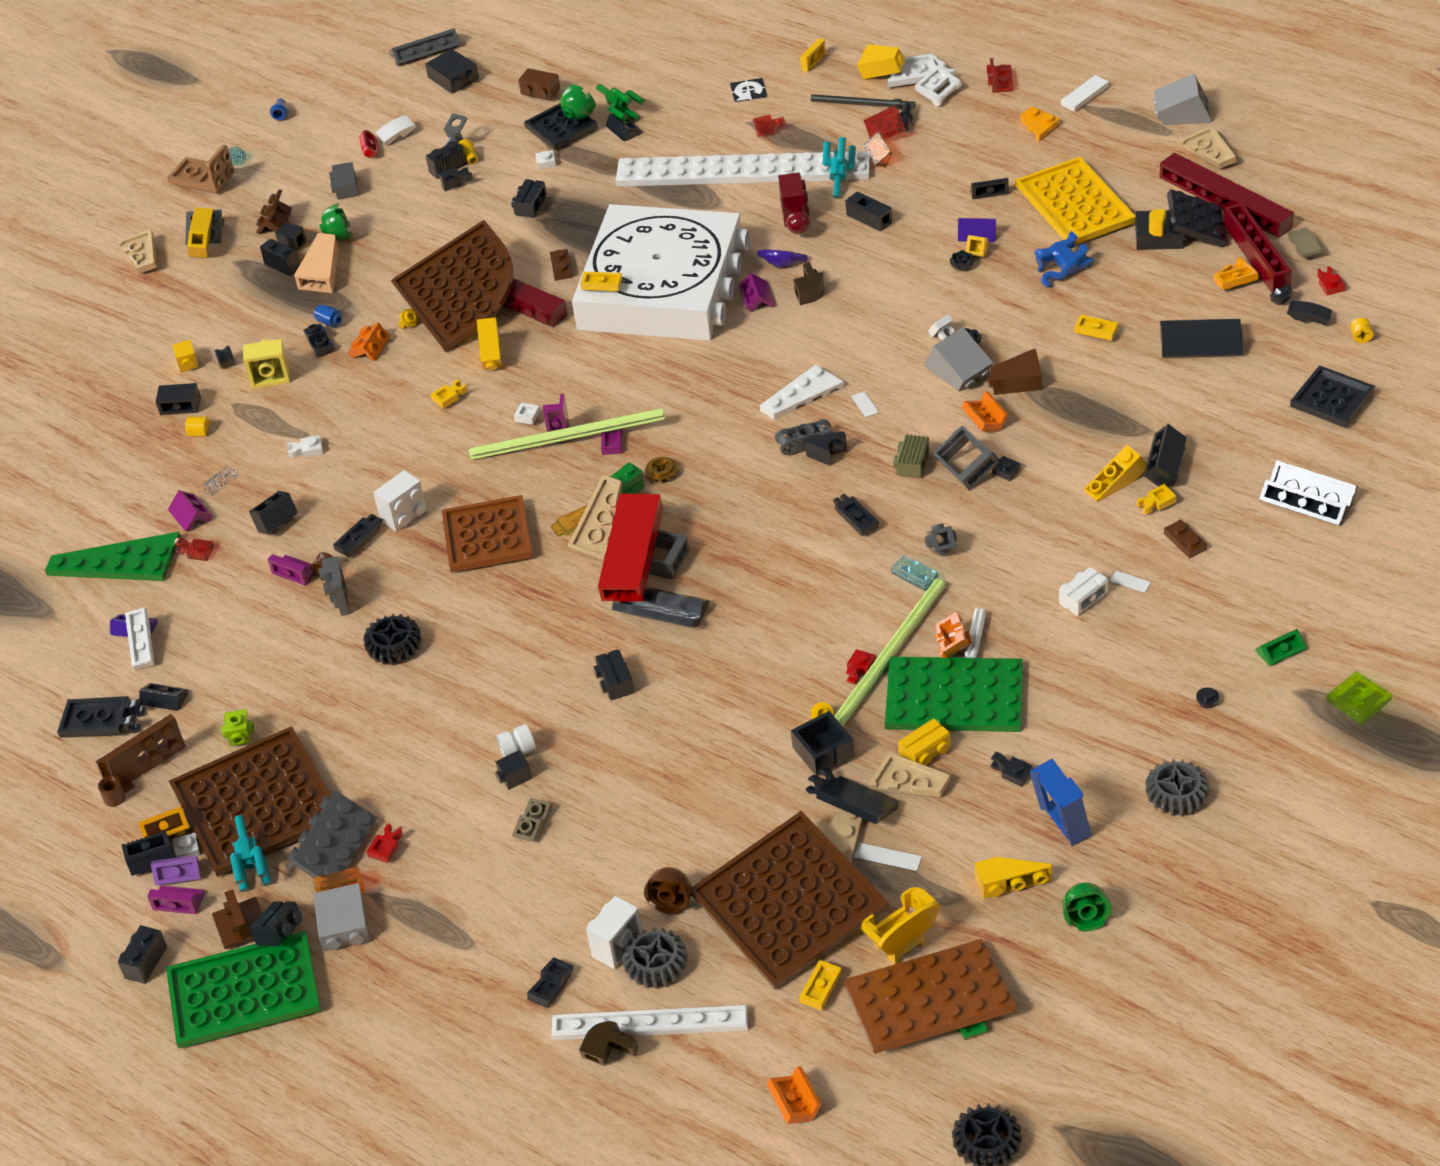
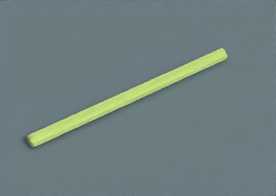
[469,408,665,460]
[834,578,945,726]

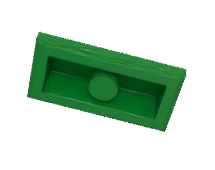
[1255,629,1307,666]

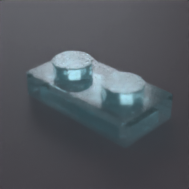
[891,555,938,591]

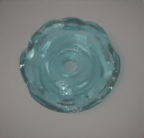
[228,147,246,166]

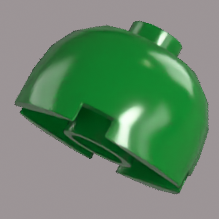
[560,84,596,120]
[319,203,353,241]
[1062,882,1112,932]

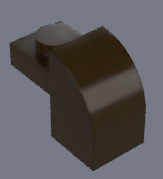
[793,262,825,305]
[579,1021,639,1066]

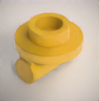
[398,309,418,329]
[810,702,833,719]

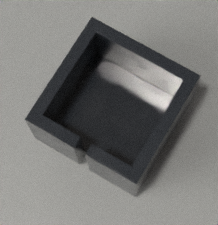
[791,711,855,775]

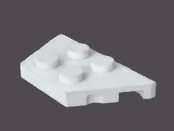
[888,54,955,88]

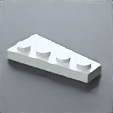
[760,365,844,420]

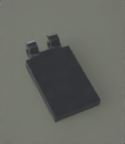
[57,696,145,738]
[806,767,899,824]

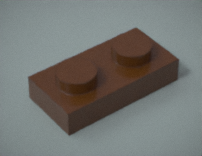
[550,249,573,281]
[1164,520,1207,559]

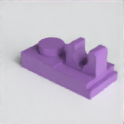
[151,855,201,886]

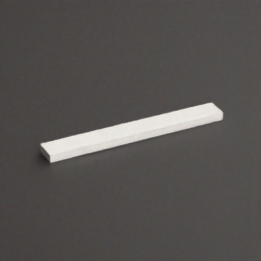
[552,1005,748,1040]

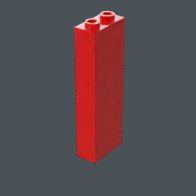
[598,494,663,602]

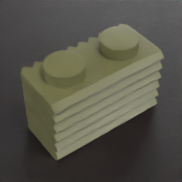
[893,434,930,478]

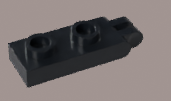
[833,494,879,536]
[333,514,383,558]

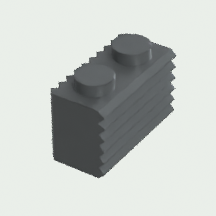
[329,162,358,199]

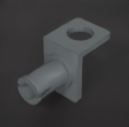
[443,113,467,145]

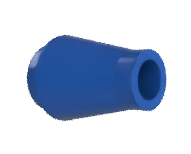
[270,98,287,120]

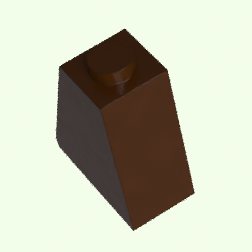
[988,349,1042,395]

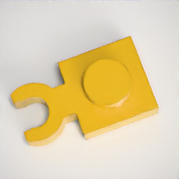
[431,379,467,409]
[1137,484,1177,514]

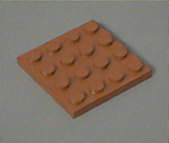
[442,495,533,572]

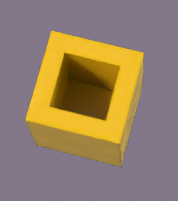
[172,339,199,373]

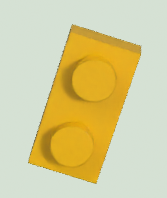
[800,38,826,72]
[580,272,622,291]
[1074,315,1118,341]
[799,960,842,1011]

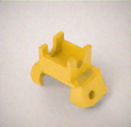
[861,887,941,964]

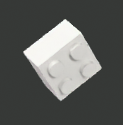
[373,470,427,532]
[586,896,643,970]

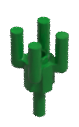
[596,84,645,121]

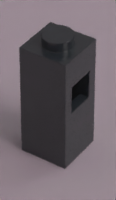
[845,191,892,232]

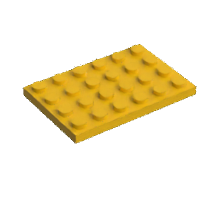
[1015,157,1135,244]

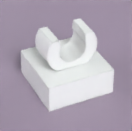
[928,314,954,340]

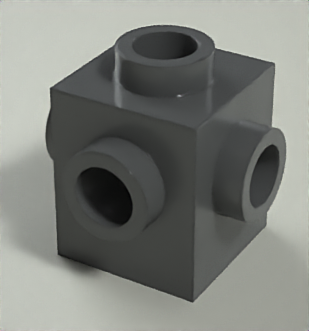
[925,523,957,555]

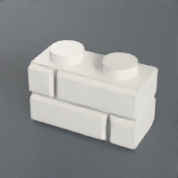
[1059,567,1108,616]

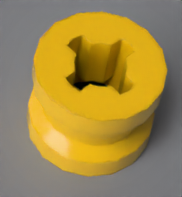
[1350,318,1373,343]

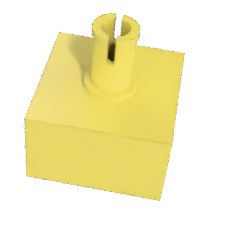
[243,339,290,389]

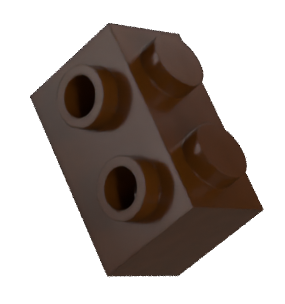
[518,68,560,100]

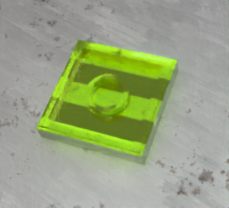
[1326,671,1392,725]

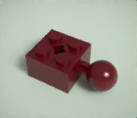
[778,172,810,235]

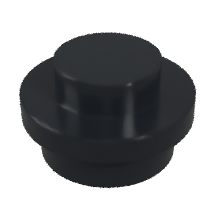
[1196,687,1219,709]

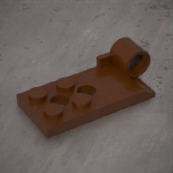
[95,714,186,807]

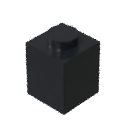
[275,222,307,251]
[495,750,532,790]

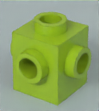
[221,709,255,746]

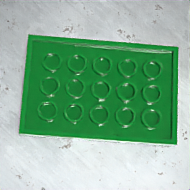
[885,656,1023,732]
[166,931,321,1049]

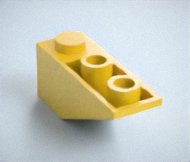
[187,207,213,258]
[1083,445,1147,502]
[974,857,1052,899]

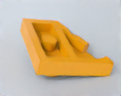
[1020,106,1060,141]
[1214,256,1258,290]

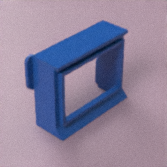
[1030,758,1092,846]

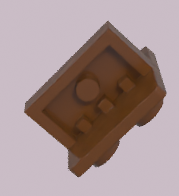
[256,189,292,234]
[212,889,262,949]

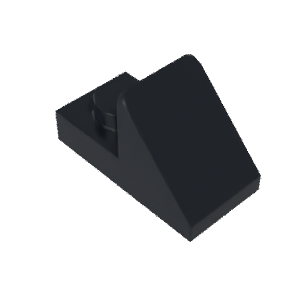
[805,431,847,465]

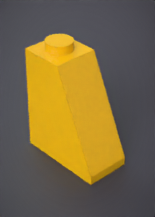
[857,44,905,79]
[477,317,502,370]

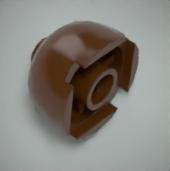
[644,867,692,914]

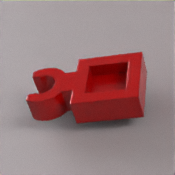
[1317,266,1346,296]
[366,823,403,863]

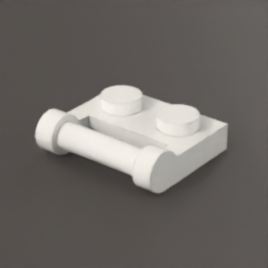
[915,65,962,106]

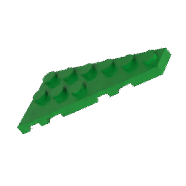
[45,531,181,581]

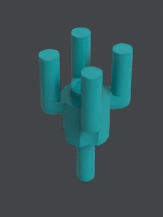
[822,137,856,199]
[230,815,272,892]

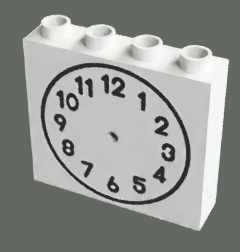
[572,204,750,341]

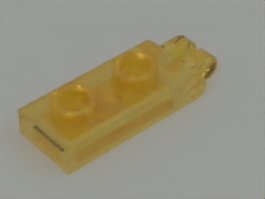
[551,505,587,537]

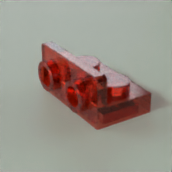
[986,58,1013,93]

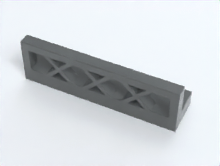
[389,28,460,66]

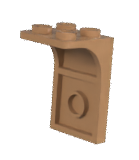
[167,145,235,193]

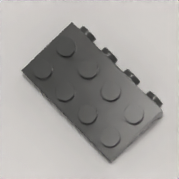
[287,790,377,889]

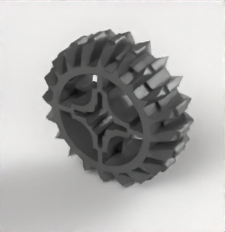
[1145,758,1209,816]
[622,927,688,989]

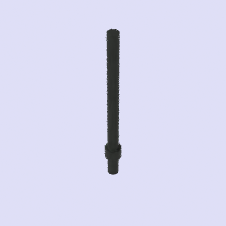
[811,94,916,109]

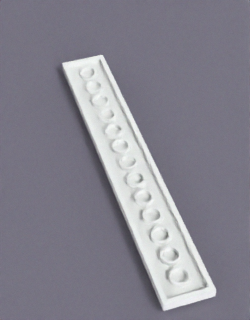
[616,151,870,187]

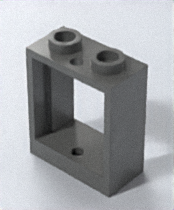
[933,425,999,491]
[649,530,689,579]

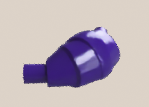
[757,249,808,268]

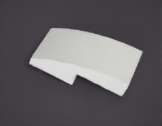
[375,115,416,146]

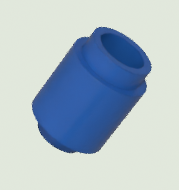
[313,304,342,328]

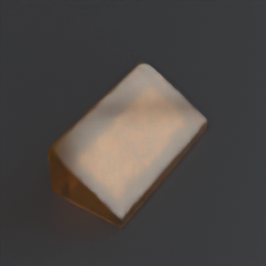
[863,132,893,168]
[314,867,366,895]

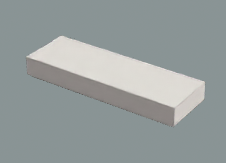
[1061,75,1109,112]
[125,607,155,670]

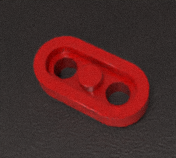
[359,130,380,158]

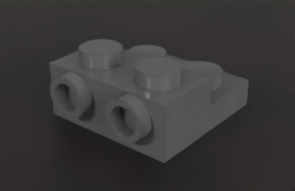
[319,556,350,616]

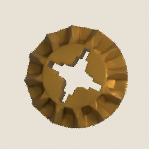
[645,457,678,483]

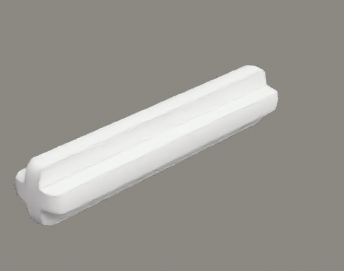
[965,608,986,658]

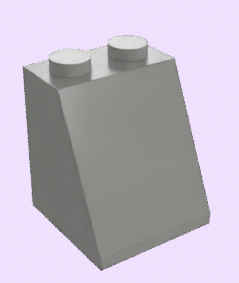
[1153,74,1212,125]
[924,327,993,391]

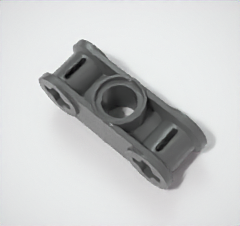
[775,419,835,455]

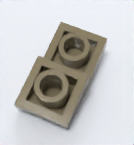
[1288,227,1322,258]
[512,798,553,842]

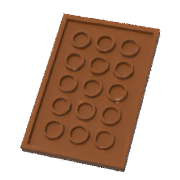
[844,939,1016,1054]

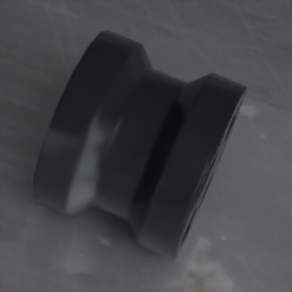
[214,345,235,368]

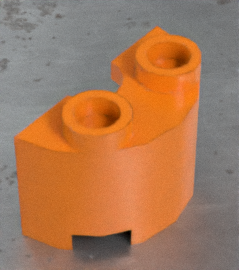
[935,612,973,658]

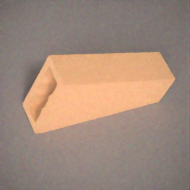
[294,233,339,293]

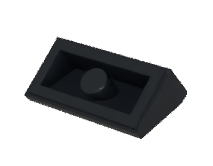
[606,114,642,141]
[970,178,1009,199]
[139,683,189,711]

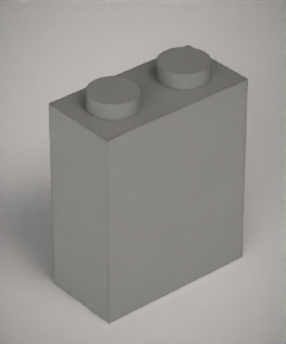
[313,883,370,951]

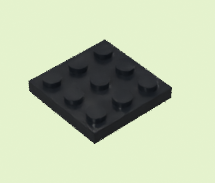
[524,103,598,150]
[1167,189,1227,247]
[1290,365,1375,428]

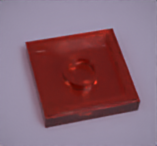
[863,104,906,145]

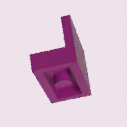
[739,272,775,312]
[543,394,569,432]
[168,490,213,532]
[267,554,315,586]
[147,886,204,914]

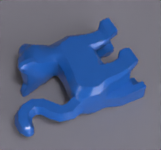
[1034,231,1094,287]

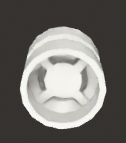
[496,724,536,757]

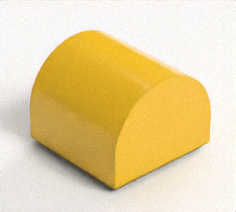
[1149,209,1166,237]
[966,235,988,257]
[185,416,211,436]

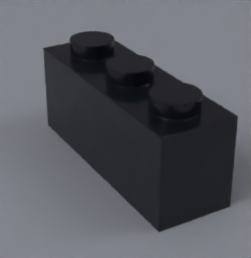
[1144,424,1187,487]

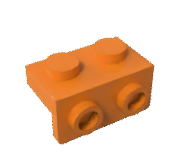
[348,323,390,361]
[962,392,1008,432]
[767,1066,821,1124]

